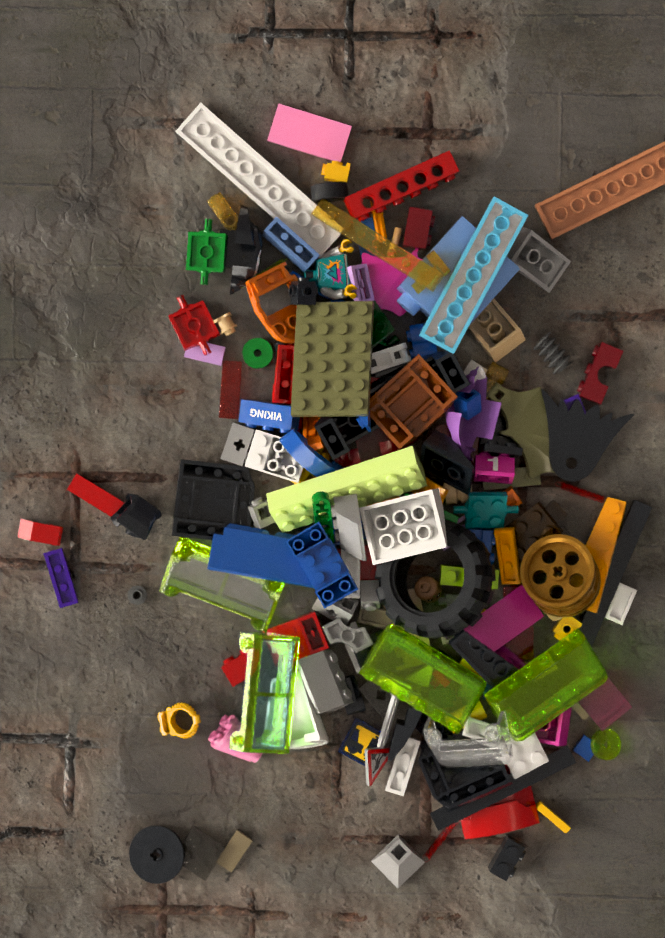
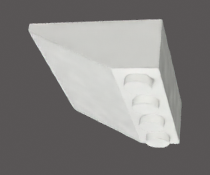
[359,488,448,565]

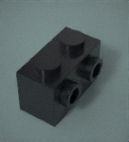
[488,834,526,881]

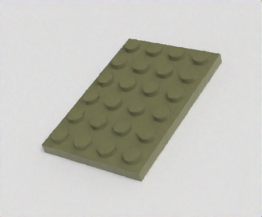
[291,301,374,417]

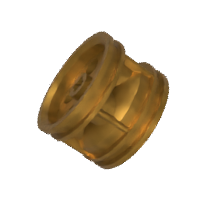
[520,534,601,617]

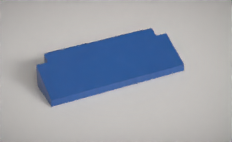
[207,524,314,588]

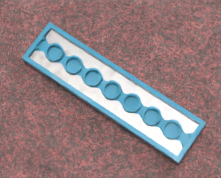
[419,196,528,354]

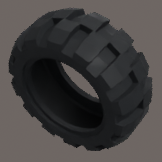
[375,519,496,639]

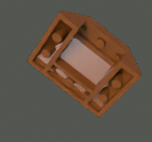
[369,354,458,450]

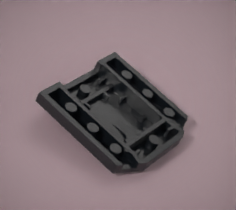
[172,459,255,540]
[419,719,512,812]

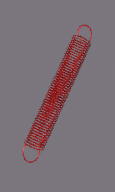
[555,482,606,503]
[422,822,459,862]

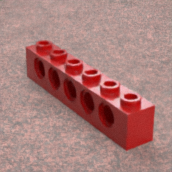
[344,150,459,222]

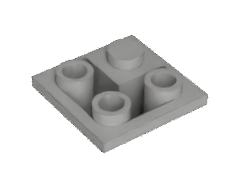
[371,834,425,888]

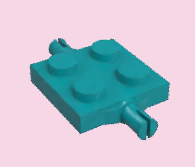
[453,492,519,529]

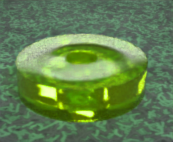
[591,729,621,760]

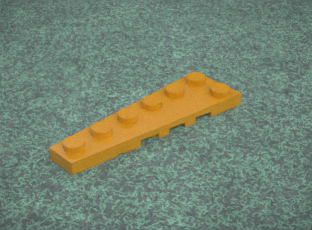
[570,497,627,613]

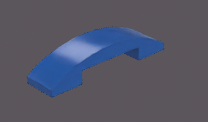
[280,429,343,477]

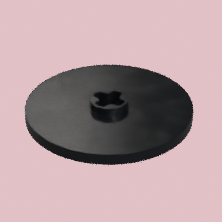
[129,825,185,884]

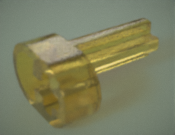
[411,250,451,294]

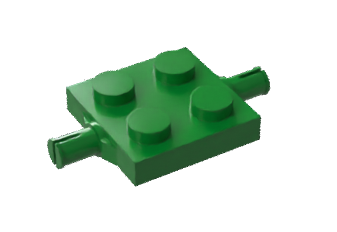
[186,219,228,285]

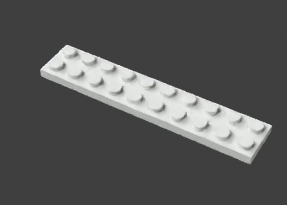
[175,103,345,259]

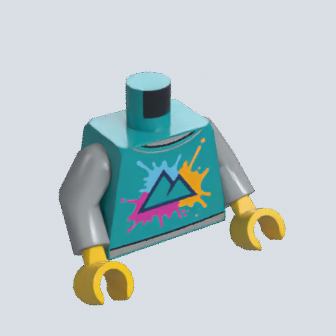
[304,239,358,300]

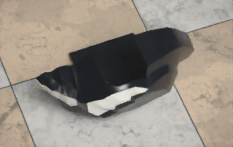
[220,205,263,295]

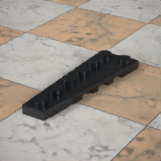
[448,629,553,721]

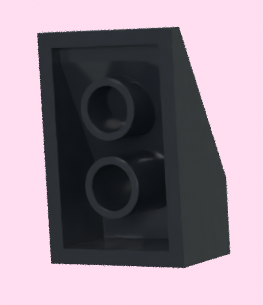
[420,430,474,495]

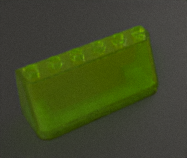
[359,624,487,734]
[484,628,608,741]

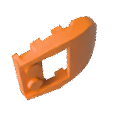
[245,262,298,344]

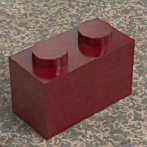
[403,207,435,251]

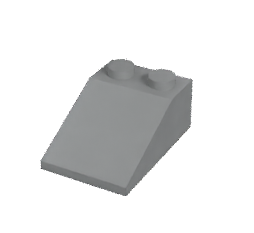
[507,227,571,293]

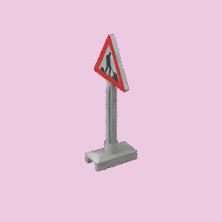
[364,672,422,786]

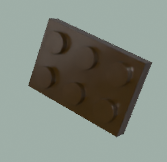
[504,501,563,564]

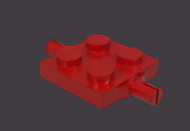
[168,295,220,356]

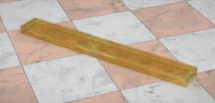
[311,199,444,292]

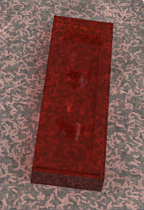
[219,360,242,419]

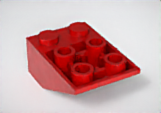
[262,611,329,666]

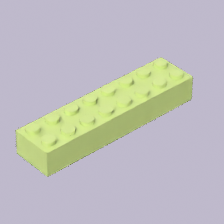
[266,446,428,533]

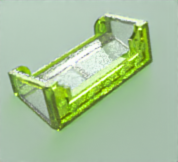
[159,537,285,632]

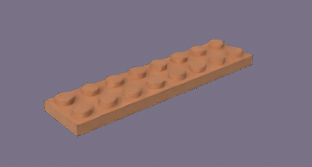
[534,141,665,240]

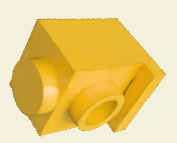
[321,161,351,183]
[552,617,582,643]

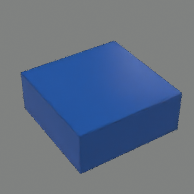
[572,734,600,762]

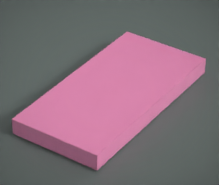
[267,104,352,162]

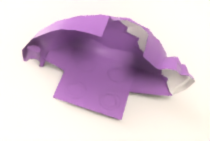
[446,366,501,461]

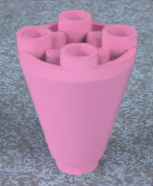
[208,715,263,763]

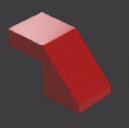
[18,519,63,546]

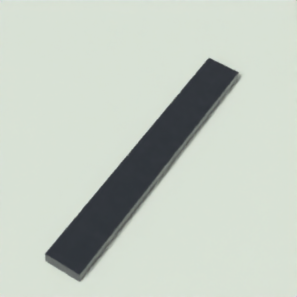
[573,500,652,648]
[430,745,576,831]

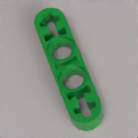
[312,491,335,544]

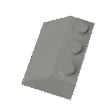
[331,494,366,561]
[295,649,354,715]

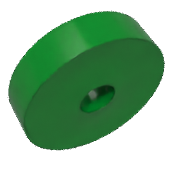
[242,338,273,369]

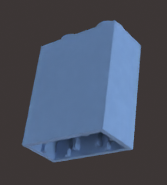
[396,216,520,324]

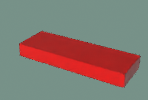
[67,473,125,517]

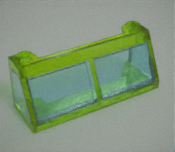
[229,632,300,754]

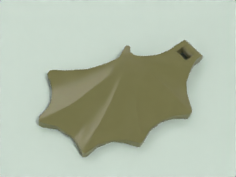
[486,382,567,479]

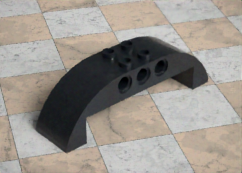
[314,351,470,460]

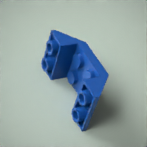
[286,522,358,609]

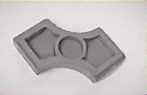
[321,618,373,653]

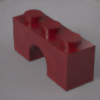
[577,342,623,405]

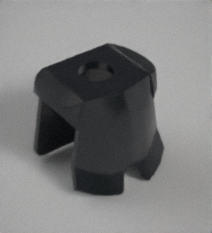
[110,493,162,540]

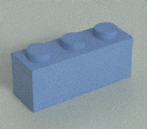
[262,216,320,272]

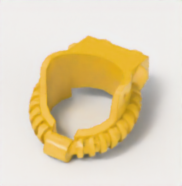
[158,702,201,739]

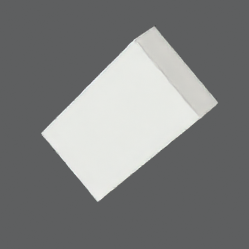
[605,583,637,625]

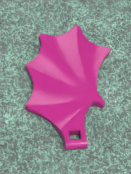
[349,248,422,317]

